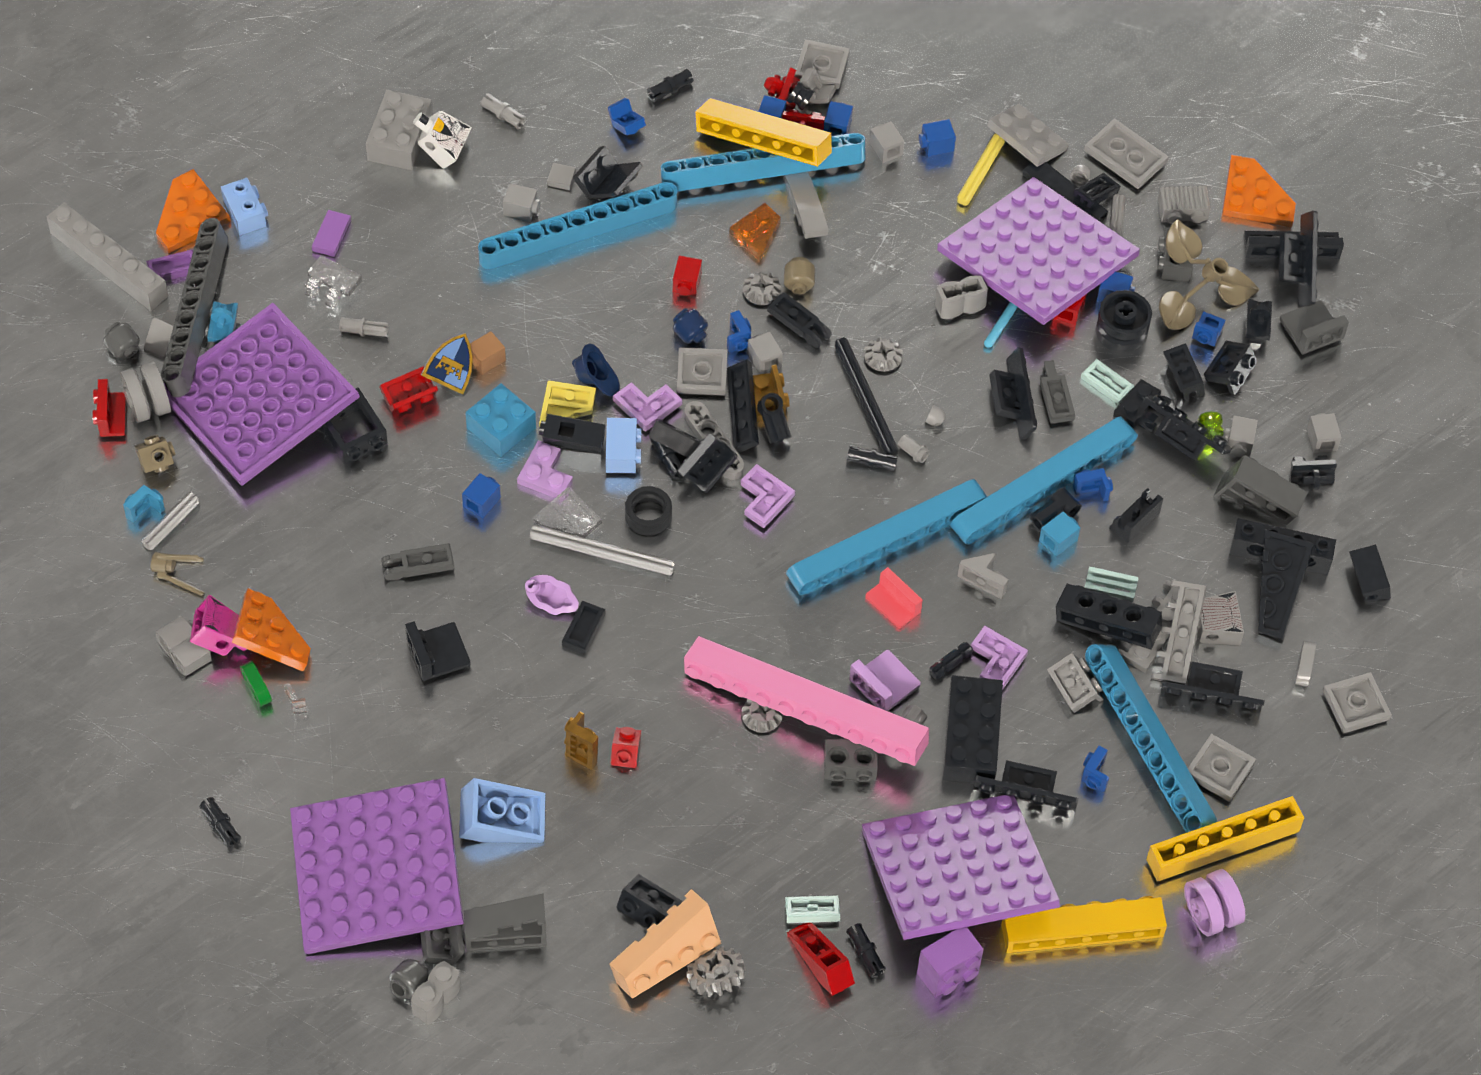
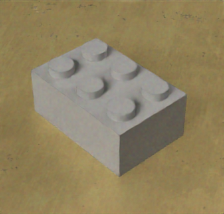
[366,89,432,170]

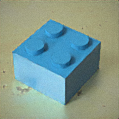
[466,383,536,457]

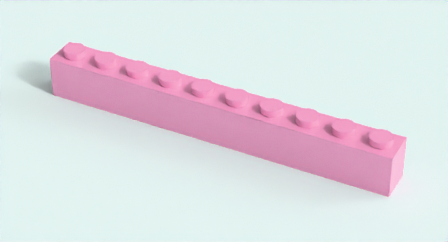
[684,636,929,766]

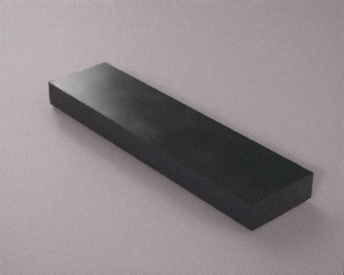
[1022,162,1108,222]
[727,359,759,453]

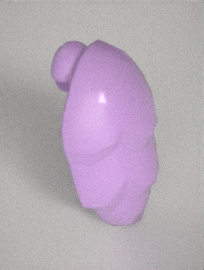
[525,575,579,615]

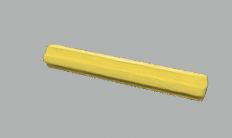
[957,134,1005,206]

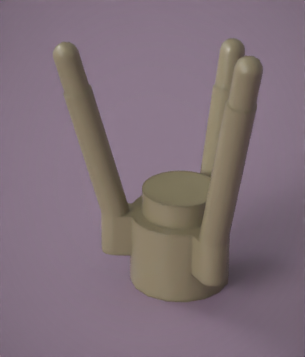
[151,552,205,596]

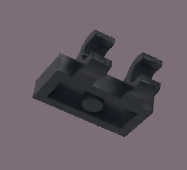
[1113,379,1172,432]

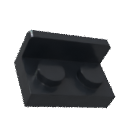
[1204,341,1257,394]
[616,874,682,928]

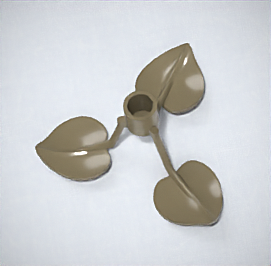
[1159,219,1259,330]

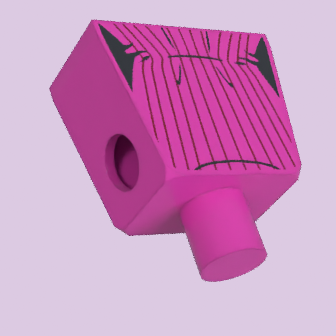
[190,595,246,656]

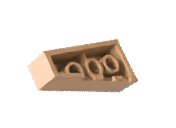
[610,889,721,999]

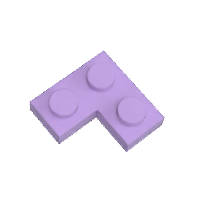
[613,382,682,432]
[517,440,573,501]
[741,464,795,528]
[971,626,1028,690]

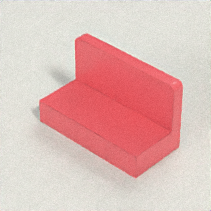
[865,567,923,629]

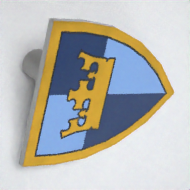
[421,333,473,394]

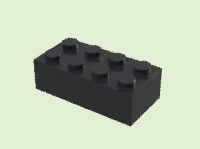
[942,675,1003,783]

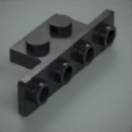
[1279,210,1319,307]
[989,347,1037,440]
[1143,395,1232,461]
[1161,662,1265,710]
[974,760,1079,811]

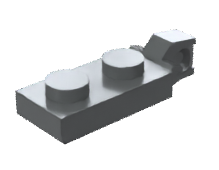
[1040,360,1075,424]

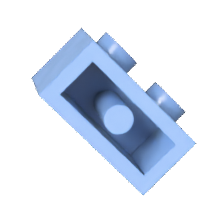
[221,178,268,236]
[606,418,641,473]

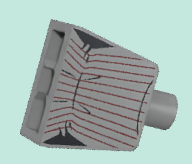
[1198,591,1244,646]

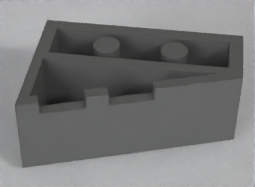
[1213,455,1307,525]
[464,893,547,951]

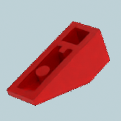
[787,923,855,996]

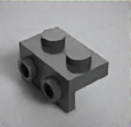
[420,924,465,965]

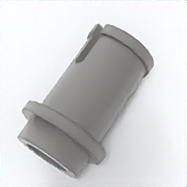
[897,434,930,463]

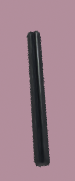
[835,337,898,456]

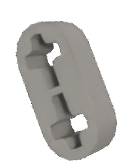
[1295,641,1316,687]

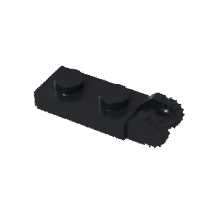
[767,292,832,348]

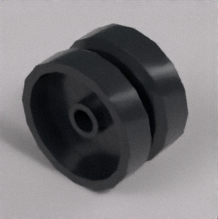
[1096,290,1152,353]

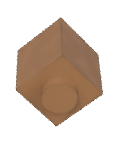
[470,331,506,375]

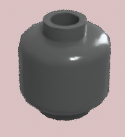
[103,322,140,359]
[389,959,429,999]

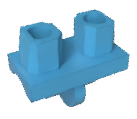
[207,302,238,345]

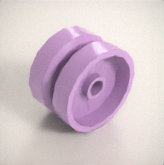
[1184,869,1245,937]

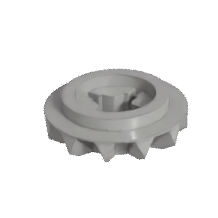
[743,271,781,305]
[864,337,903,372]
[742,699,783,733]

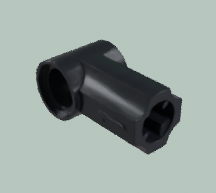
[757,393,792,444]
[1030,488,1082,532]

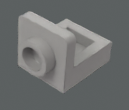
[800,67,836,104]

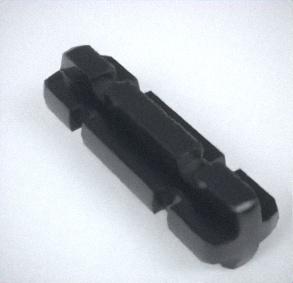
[929,642,973,679]

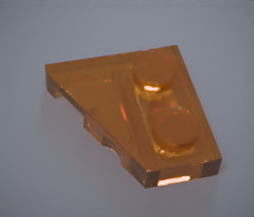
[729,203,781,261]

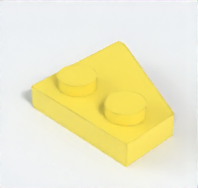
[539,381,596,426]

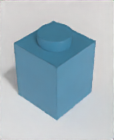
[1039,512,1080,557]

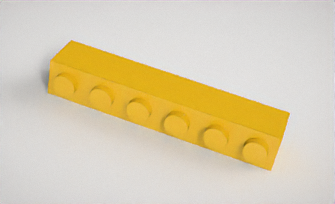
[696,98,832,167]
[1146,796,1304,882]
[1001,896,1167,953]

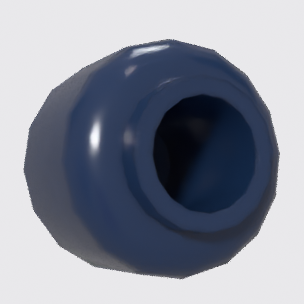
[673,308,708,344]

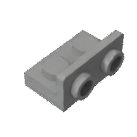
[1047,653,1104,713]

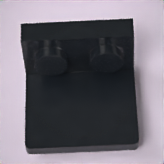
[572,146,643,199]
[405,621,471,681]

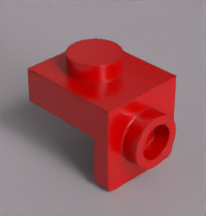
[611,727,642,768]

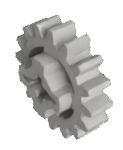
[686,946,746,997]

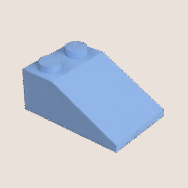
[459,778,545,843]

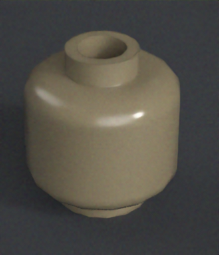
[784,257,815,295]

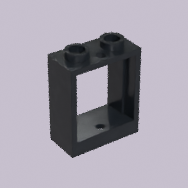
[321,387,388,464]

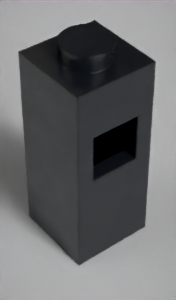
[539,414,606,454]

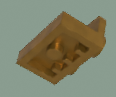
[753,365,790,422]
[564,711,598,770]

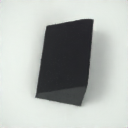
[649,418,700,457]

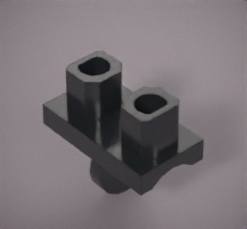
[1245,299,1272,344]
[1289,455,1337,490]

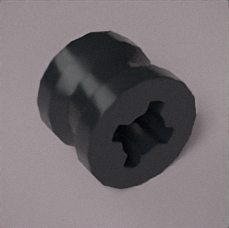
[786,81,814,110]

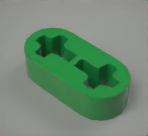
[240,661,272,707]

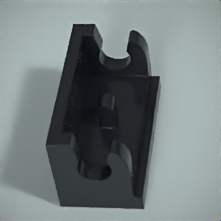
[1163,343,1205,400]
[1109,488,1163,543]
[1349,544,1391,602]

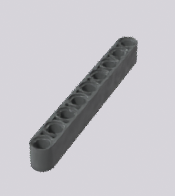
[161,218,228,398]

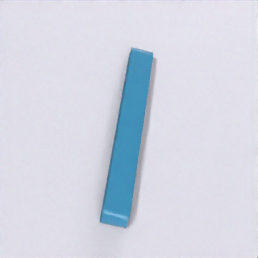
[661,133,866,192]
[478,182,677,269]
[950,416,1138,545]
[786,479,988,595]
[1085,644,1217,833]

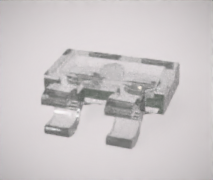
[305,255,362,309]

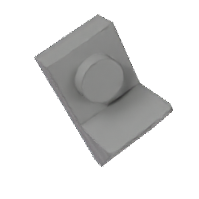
[143,310,177,360]
[958,553,1009,599]

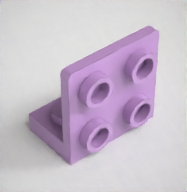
[849,650,921,711]

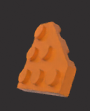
[1222,155,1296,227]
[156,169,231,254]
[232,588,311,671]

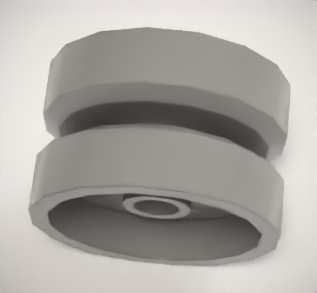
[120,361,171,423]

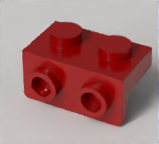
[379,366,438,414]
[93,379,126,437]

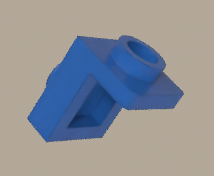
[608,98,646,135]
[727,310,751,353]
[1192,311,1226,347]
[1073,468,1113,502]
[1081,746,1109,792]

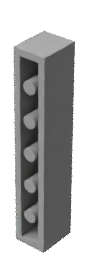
[46,202,168,311]

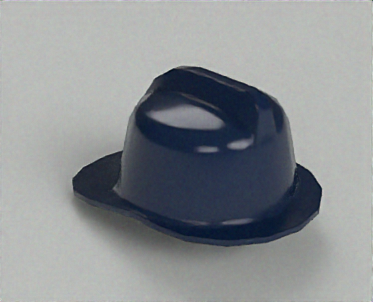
[572,343,620,397]

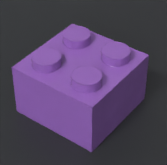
[917,927,983,998]

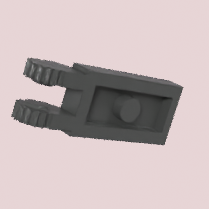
[381,543,455,581]

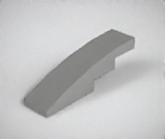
[784,172,829,239]

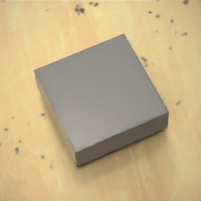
[547,163,576,190]

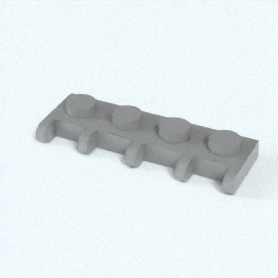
[1118,580,1179,674]
[1151,580,1207,686]

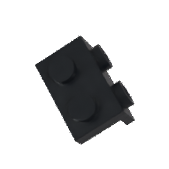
[678,434,738,493]

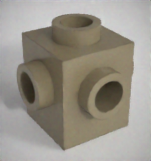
[135,435,176,473]

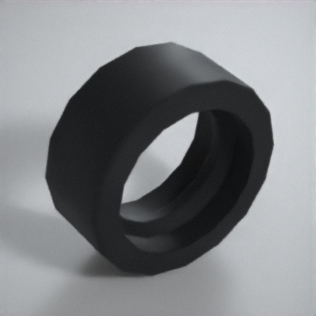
[625,486,672,536]

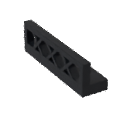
[1244,231,1344,259]

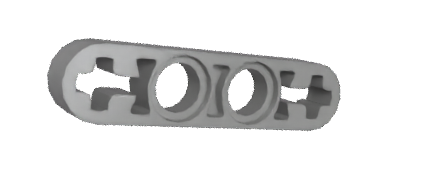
[684,401,744,480]

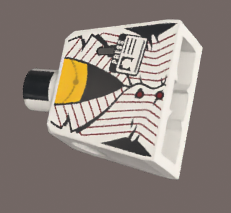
[413,111,472,169]

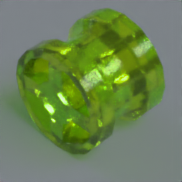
[1198,411,1224,437]

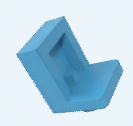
[123,485,165,523]

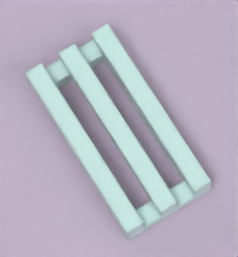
[1081,359,1134,405]
[1085,566,1138,602]
[785,895,840,923]

